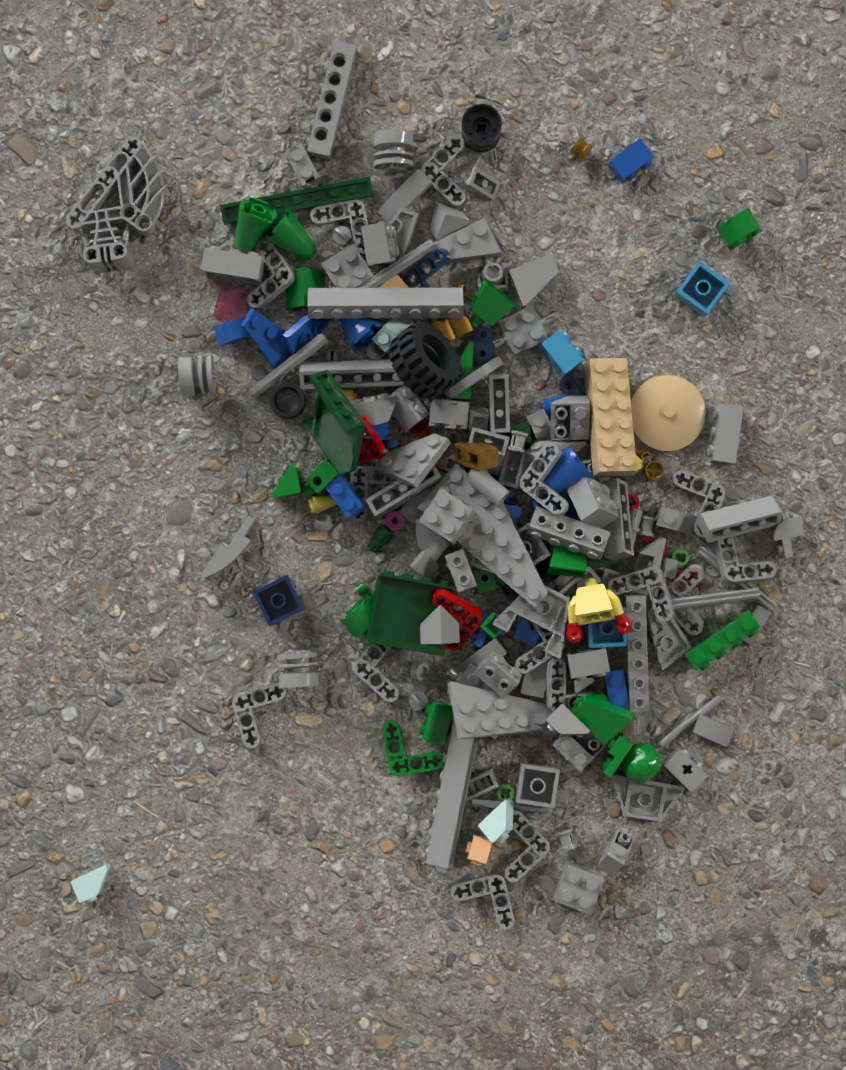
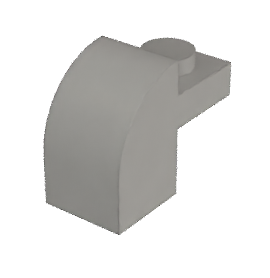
[771,516,805,559]

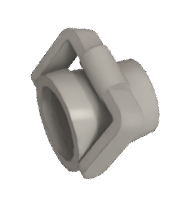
[477,262,508,292]

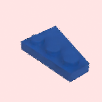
[241,308,289,369]
[283,314,332,356]

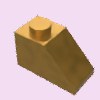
[455,443,498,471]

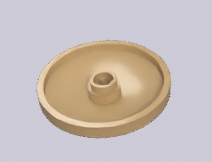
[631,375,706,452]

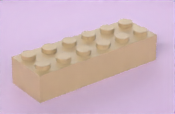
[584,358,637,477]

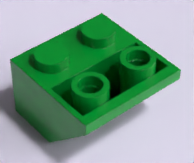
[419,700,453,744]

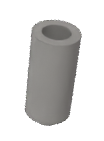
[467,469,510,507]

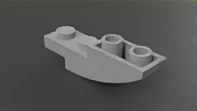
[200,516,257,578]

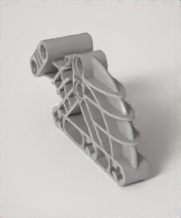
[66,136,168,273]

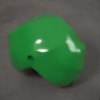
[622,743,662,784]

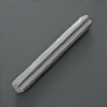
[356,239,436,288]
[249,333,328,398]
[697,547,777,612]
[666,588,760,609]

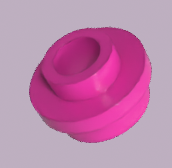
[385,511,404,530]

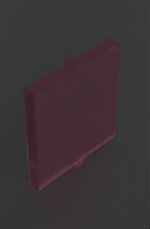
[213,284,251,322]

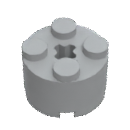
[429,398,469,429]

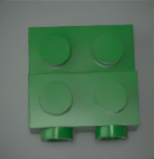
[600,732,633,778]

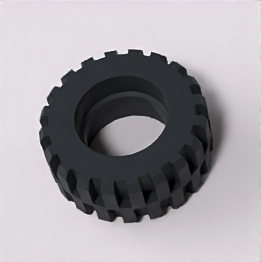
[389,322,462,399]

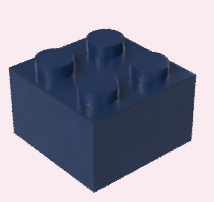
[253,575,305,627]

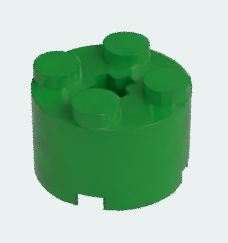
[716,208,762,251]
[339,594,373,639]

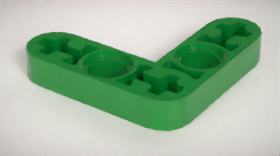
[383,720,444,776]

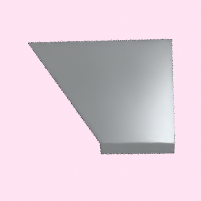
[466,156,500,200]
[430,200,471,241]
[420,605,460,644]

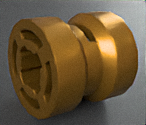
[643,461,664,481]

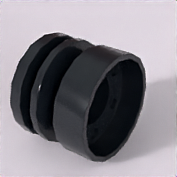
[461,103,502,153]

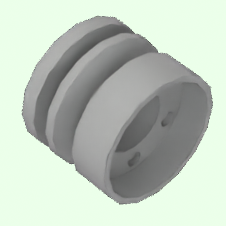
[373,130,414,172]
[178,355,218,397]
[277,650,319,688]

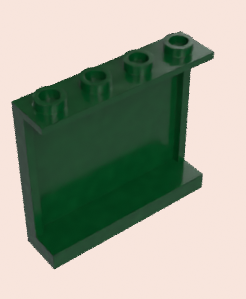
[303,370,365,476]
[365,570,456,656]

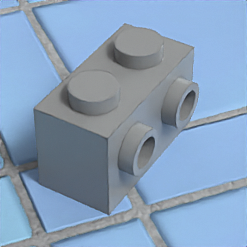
[474,651,522,698]

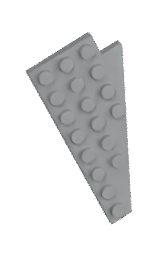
[418,463,548,608]

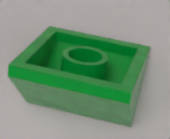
[285,267,324,310]
[271,464,303,500]

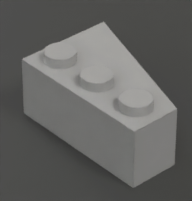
[434,218,501,263]

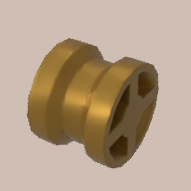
[570,136,594,161]

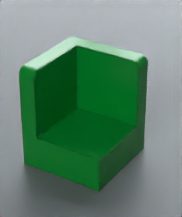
[480,612,502,639]

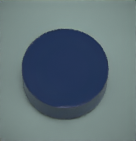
[382,440,401,448]

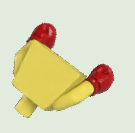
[566,578,631,643]

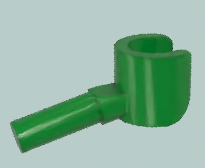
[355,583,373,600]

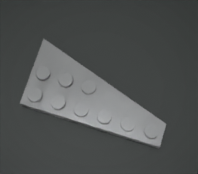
[447,681,556,740]

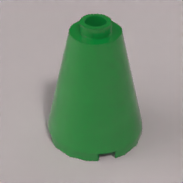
[235,197,277,253]
[263,208,317,260]

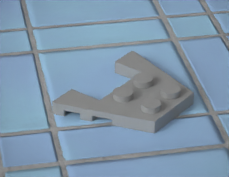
[492,585,570,659]

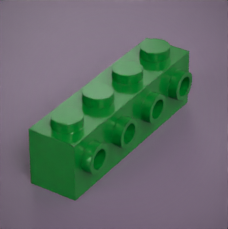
[685,610,760,671]

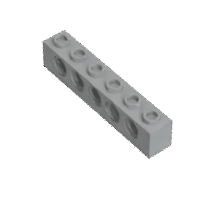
[305,40,357,161]
[624,594,649,712]

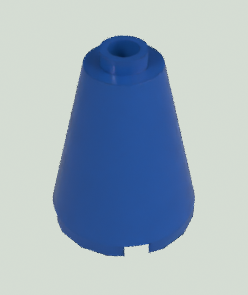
[339,318,383,352]
[541,447,592,497]

